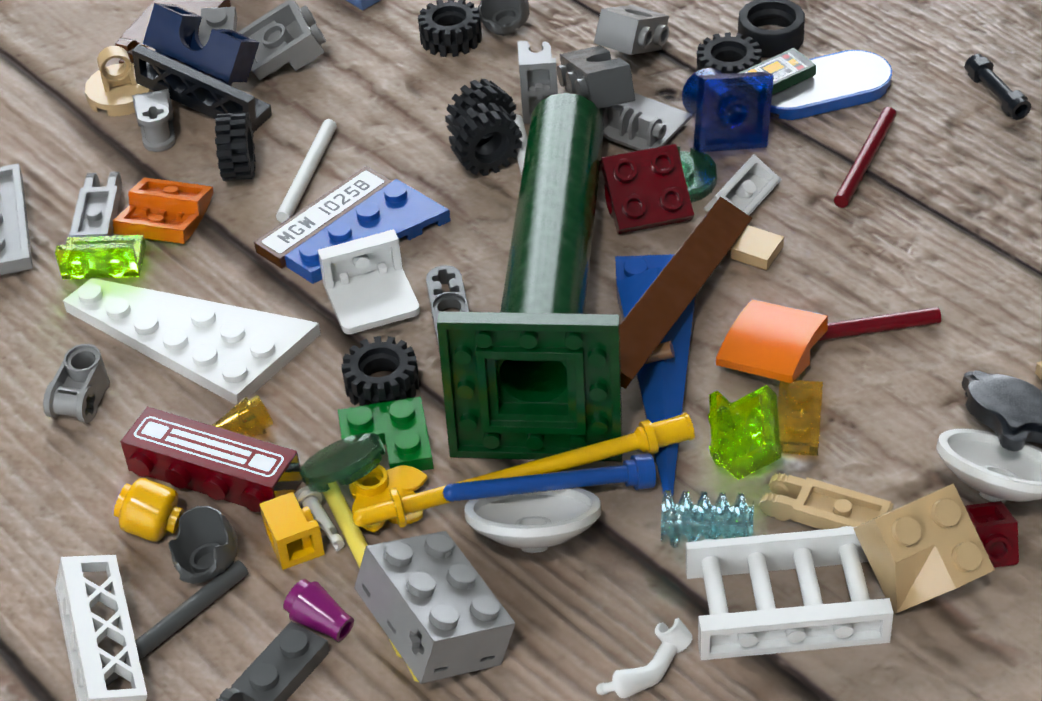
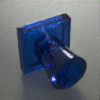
[682,68,774,153]

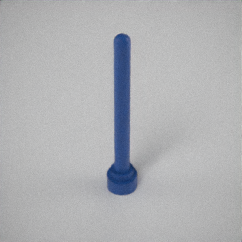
[443,453,656,502]

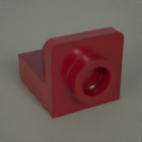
[965,501,1019,568]

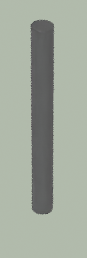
[102,560,249,687]

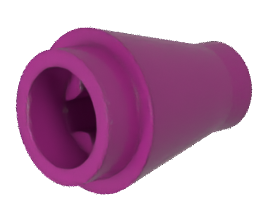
[283,579,354,642]

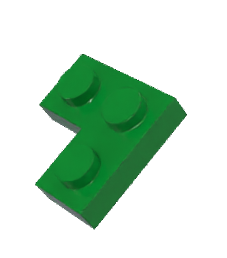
[338,396,434,471]

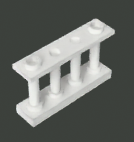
[686,526,894,660]

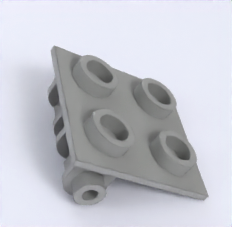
[599,93,692,151]

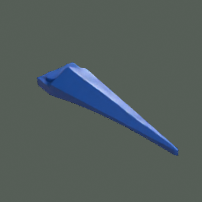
[615,254,697,509]

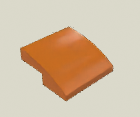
[113,177,213,244]
[716,299,828,383]

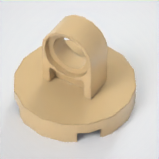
[85,46,153,117]

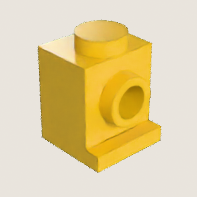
[259,492,325,570]

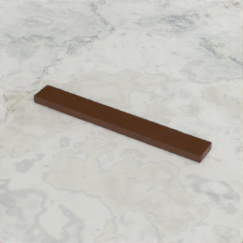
[620,196,752,389]

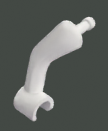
[596,618,692,698]

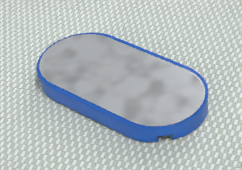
[752,50,892,120]

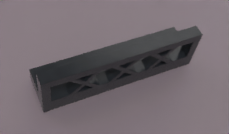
[132,44,272,133]

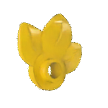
[349,463,427,532]

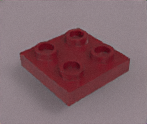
[600,144,694,234]

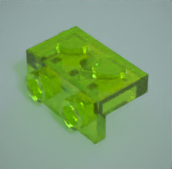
[55,235,146,280]
[708,385,782,480]

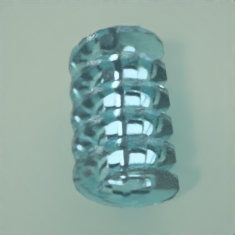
[661,490,754,548]

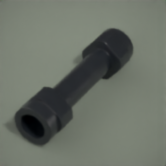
[964,54,1031,120]

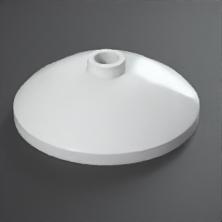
[936,429,1042,503]
[464,488,601,553]

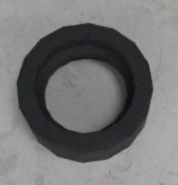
[738,0,805,58]

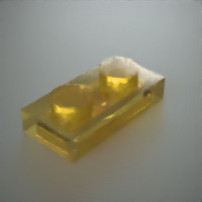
[774,380,823,456]

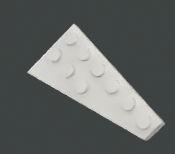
[63,278,321,406]

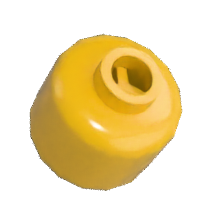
[114,478,184,542]

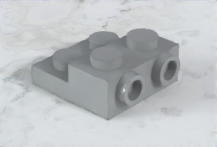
[237,0,326,81]

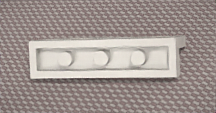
[55,555,147,701]

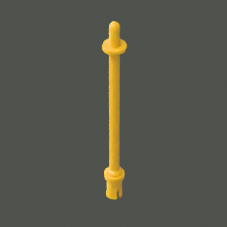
[353,412,695,528]

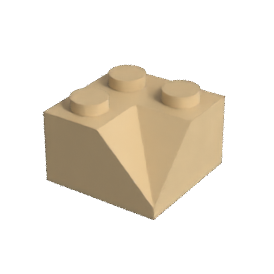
[853,483,995,614]

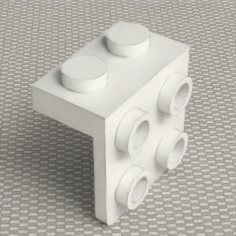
[318,229,420,334]

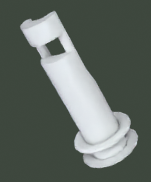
[294,485,345,551]

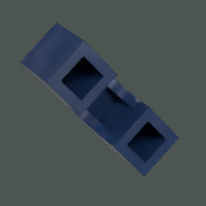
[143,3,260,86]

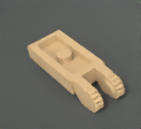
[759,473,894,530]

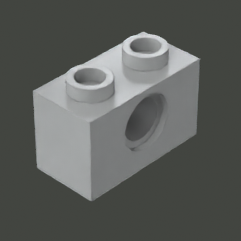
[594,5,669,55]

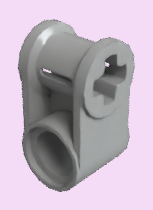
[132,89,176,152]
[43,344,110,423]

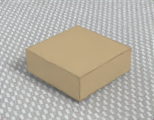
[731,225,784,270]

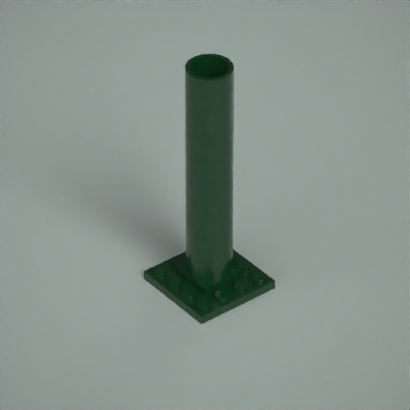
[437,93,622,462]

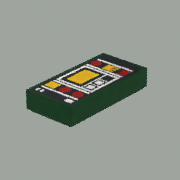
[736,48,816,102]

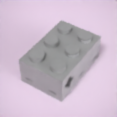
[354,531,516,684]

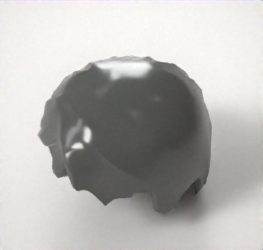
[478,0,530,36]
[168,506,238,584]

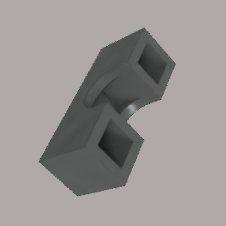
[557,45,635,109]

